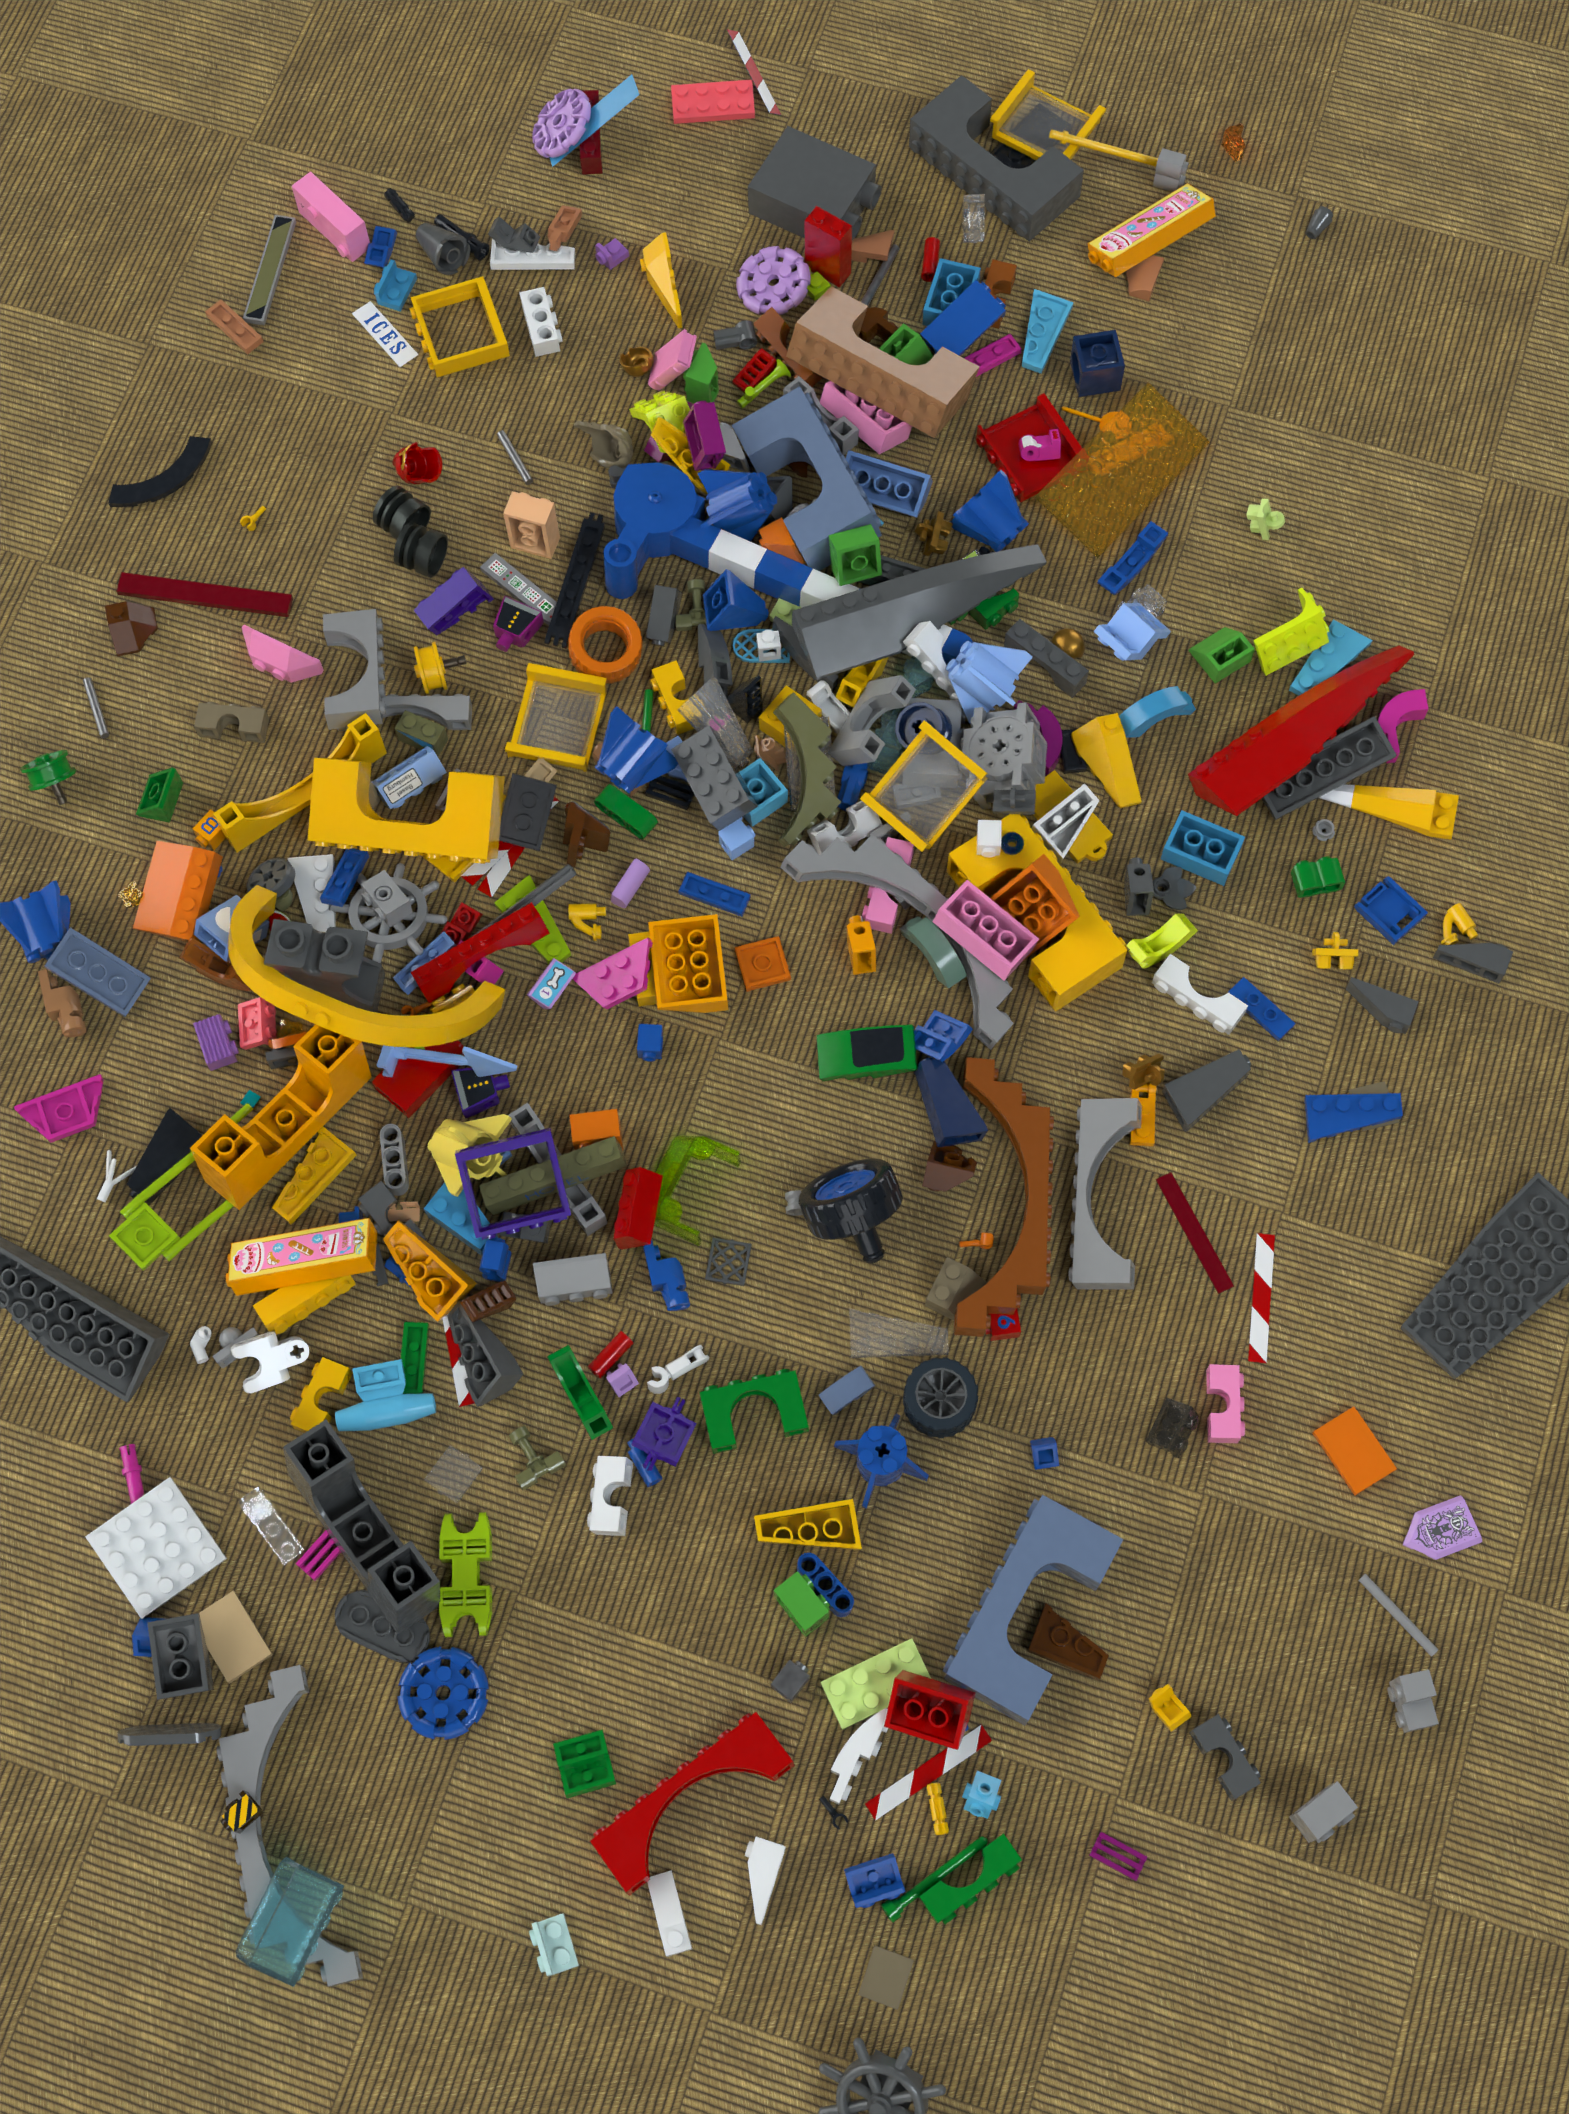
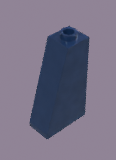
[915,1058,988,1147]

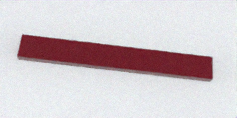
[116,572,293,617]

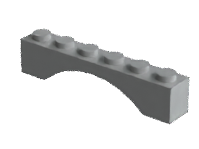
[337,694,472,731]
[508,1102,607,1236]

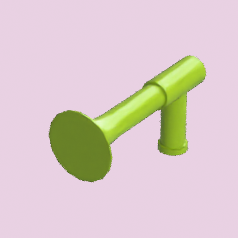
[737,359,791,409]

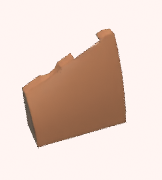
[851,230,895,263]
[1125,255,1164,301]

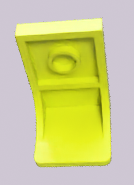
[629,390,690,453]
[1253,588,1330,676]

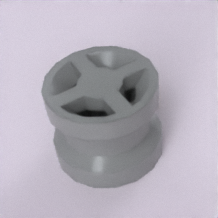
[785,1190,803,1216]

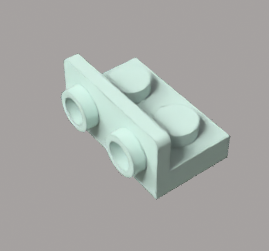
[529,1913,579,1976]

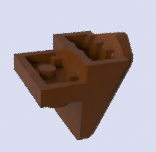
[563,801,611,867]

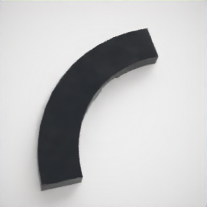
[108,436,212,508]

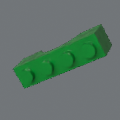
[918,1833,1022,1925]

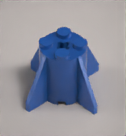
[697,469,777,542]
[950,470,1029,552]
[594,706,678,794]
[0,881,71,963]
[834,1414,929,1509]

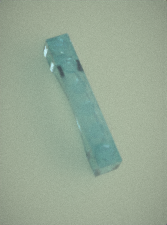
[867,656,935,774]

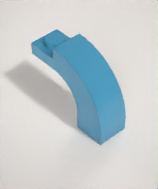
[1119,686,1196,738]

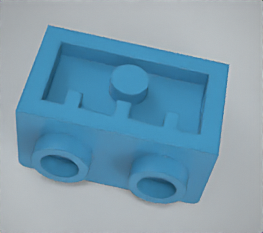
[374,259,417,312]

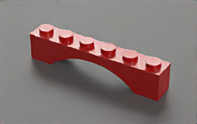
[411,902,550,1003]

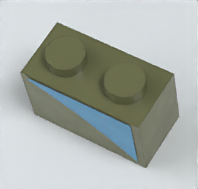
[395,710,448,757]

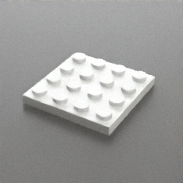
[85,1477,227,1619]

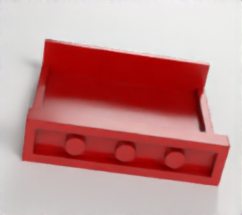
[975,393,1089,503]

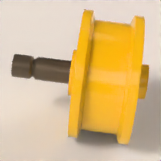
[413,641,467,695]

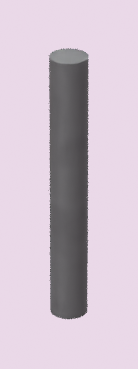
[497,430,533,485]
[83,678,109,738]

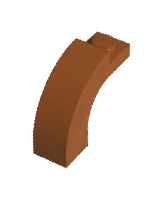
[179,938,252,991]

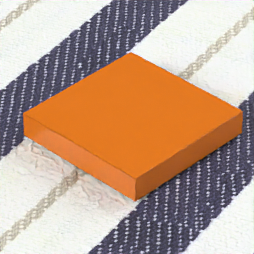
[734,936,791,992]

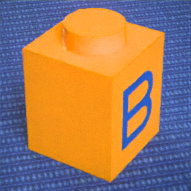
[192,809,226,850]

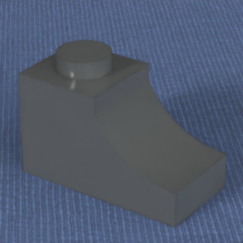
[499,1212,552,1244]

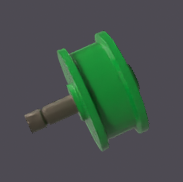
[20,750,76,805]

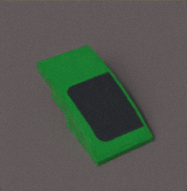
[817,1025,917,1081]

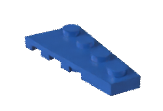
[1304,1093,1403,1143]

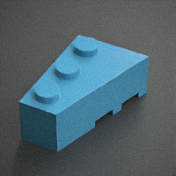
[424,1182,498,1256]

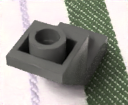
[488,217,540,253]

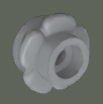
[1312,819,1335,841]

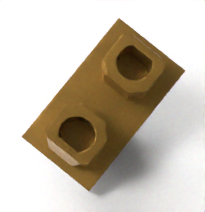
[915,511,952,556]
[1122,1053,1165,1090]

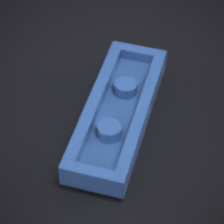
[393,931,457,995]

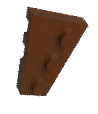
[1028,1603,1109,1681]

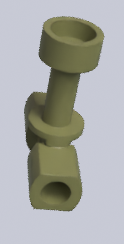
[676,579,707,631]
[509,1426,566,1491]

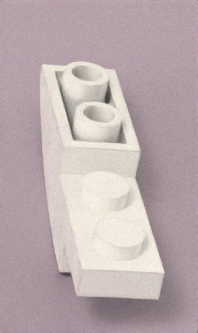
[830,1708,888,1805]

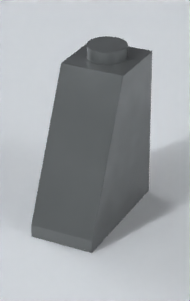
[646,585,683,646]

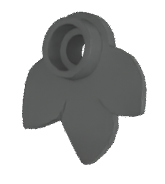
[1153,867,1196,910]

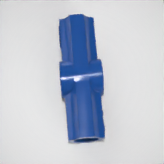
[837,762,870,811]

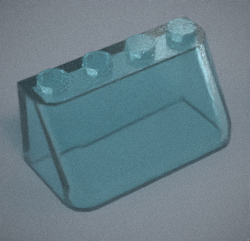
[236,1857,344,1987]

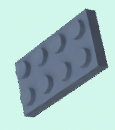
[44,927,151,1017]

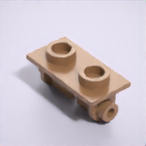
[754,735,791,772]

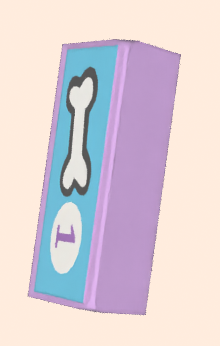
[527,958,576,1009]

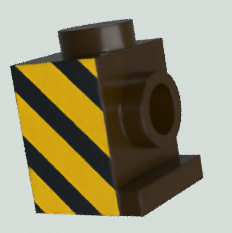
[220,1790,264,1834]

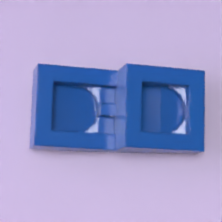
[364,226,397,268]

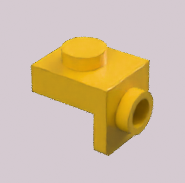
[1149,1684,1191,1732]

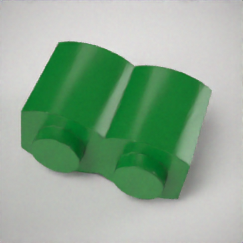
[1291,856,1345,898]

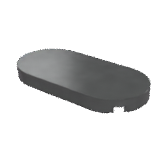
[335,1590,431,1663]
[117,1723,221,1746]

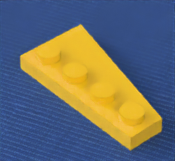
[272,1127,357,1225]

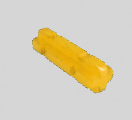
[927,1782,949,1835]

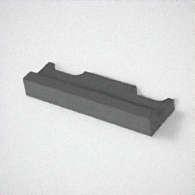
[372,1244,389,1287]

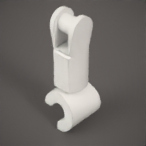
[647,1345,709,1394]

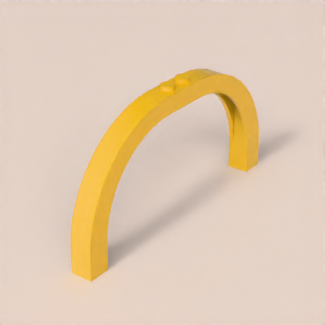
[227,885,506,1047]

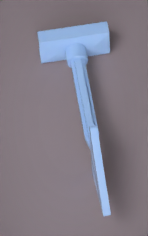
[376,1045,517,1077]

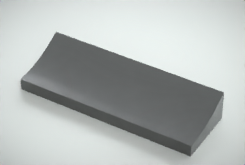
[1261,716,1397,820]

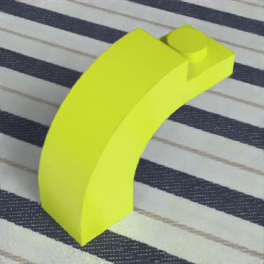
[1126,914,1198,969]

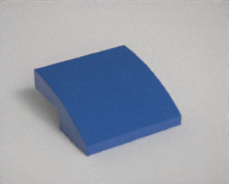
[914,1010,973,1062]

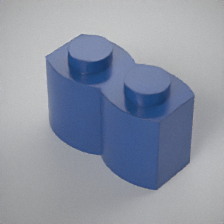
[479,1237,512,1282]

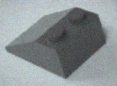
[147,1613,214,1700]

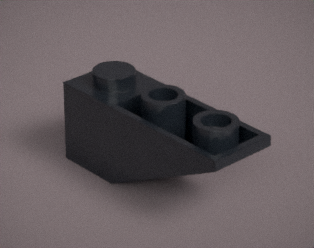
[727,676,763,724]

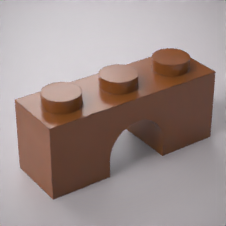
[984,259,1017,329]

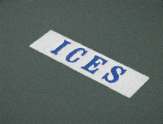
[352,301,418,367]

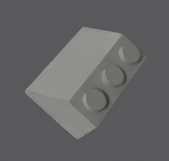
[533,1253,613,1306]

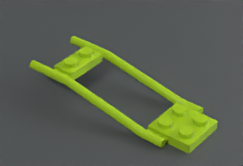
[109,1103,253,1271]

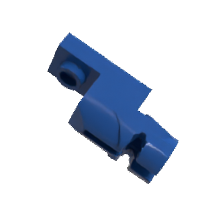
[643,1240,690,1311]

